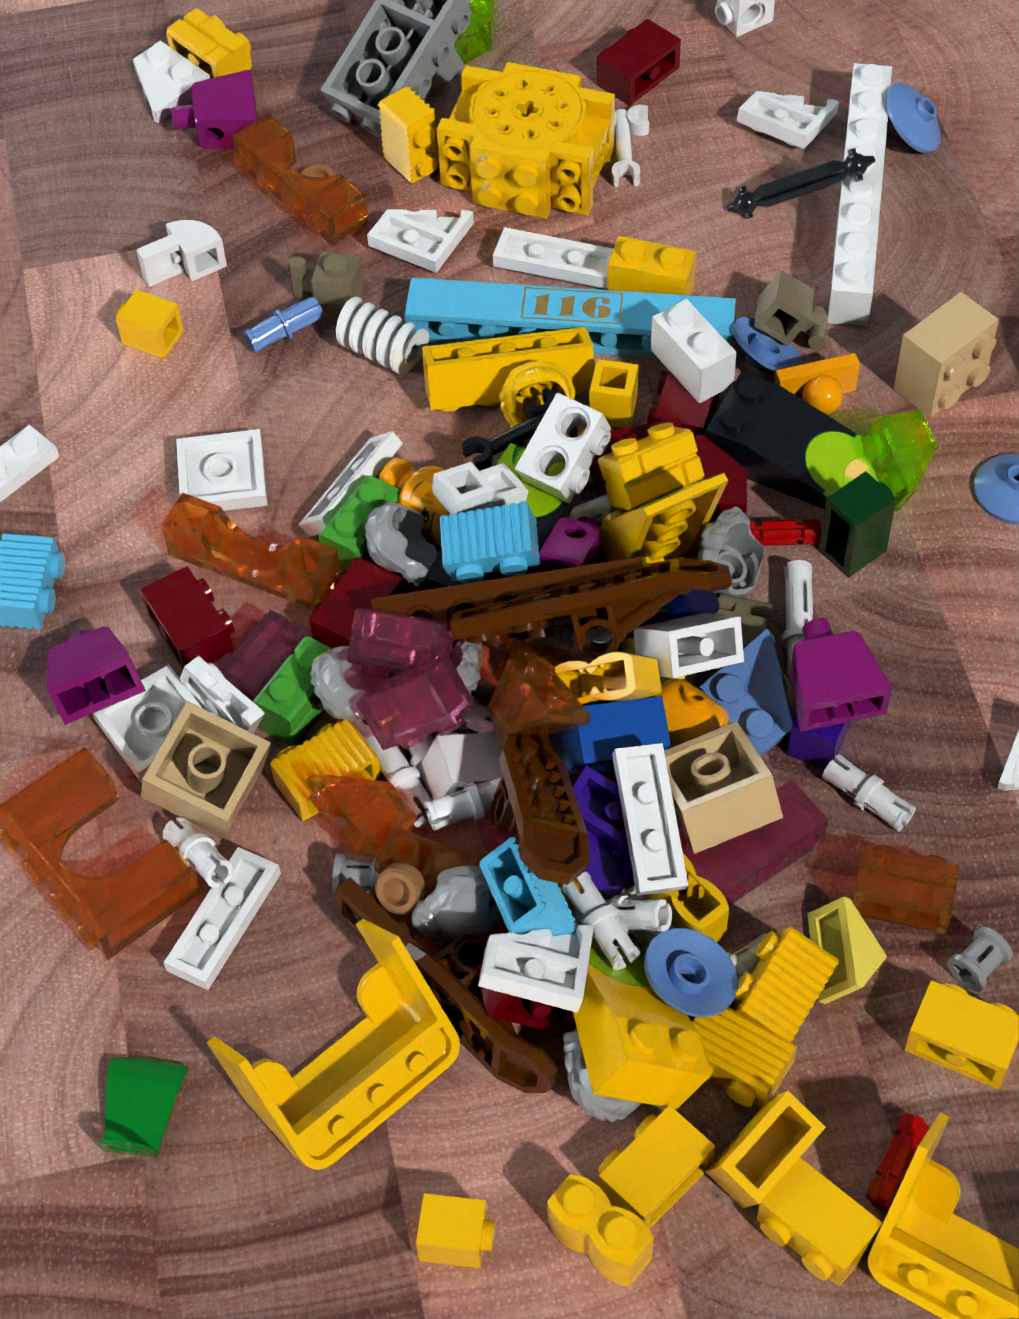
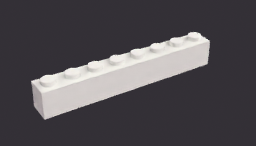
[827,63,892,327]

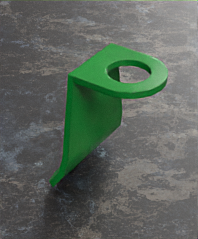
[97,1057,188,1158]

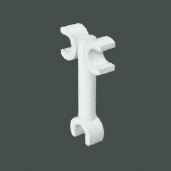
[611,105,649,187]

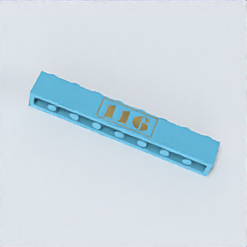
[405,278,736,358]

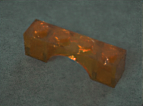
[232,113,369,246]
[161,492,341,609]

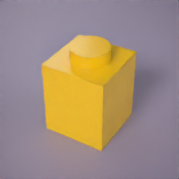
[115,289,184,359]
[589,359,639,428]
[416,1193,496,1269]

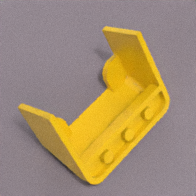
[206,919,460,1170]
[868,1112,1019,1319]

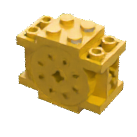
[437,62,615,219]

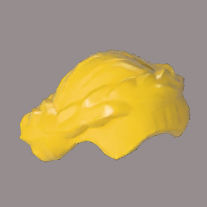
[499,360,575,428]

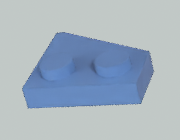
[700,629,795,757]

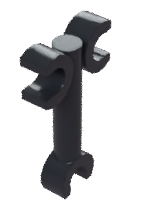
[462,388,578,471]

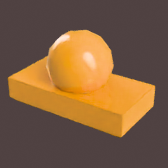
[774,353,860,415]

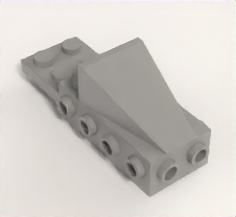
[320,0,472,137]

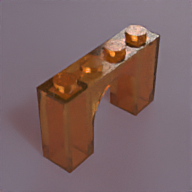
[0,747,201,961]

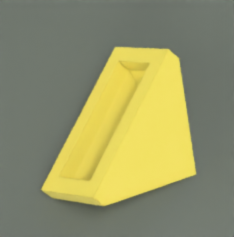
[807,896,887,1004]

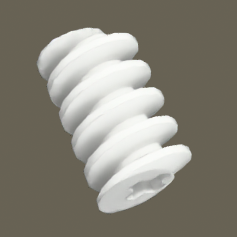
[336,296,430,375]

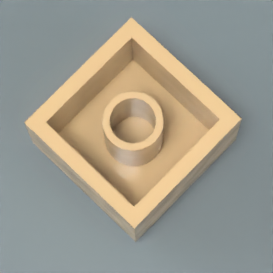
[894,292,999,418]
[141,701,271,839]
[664,721,783,854]

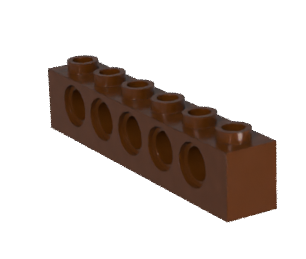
[371,556,646,660]

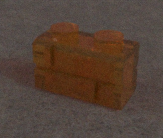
[852,845,960,935]

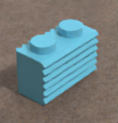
[439,501,540,584]
[0,533,65,630]
[480,837,578,936]

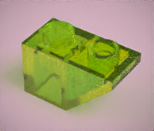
[453,0,499,65]
[861,409,937,512]

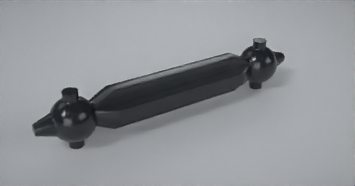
[727,148,876,219]

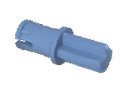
[243,297,323,354]

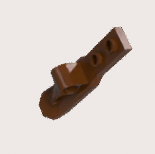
[450,557,732,660]
[487,687,590,885]
[335,877,558,1093]

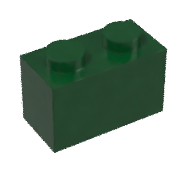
[819,471,897,578]

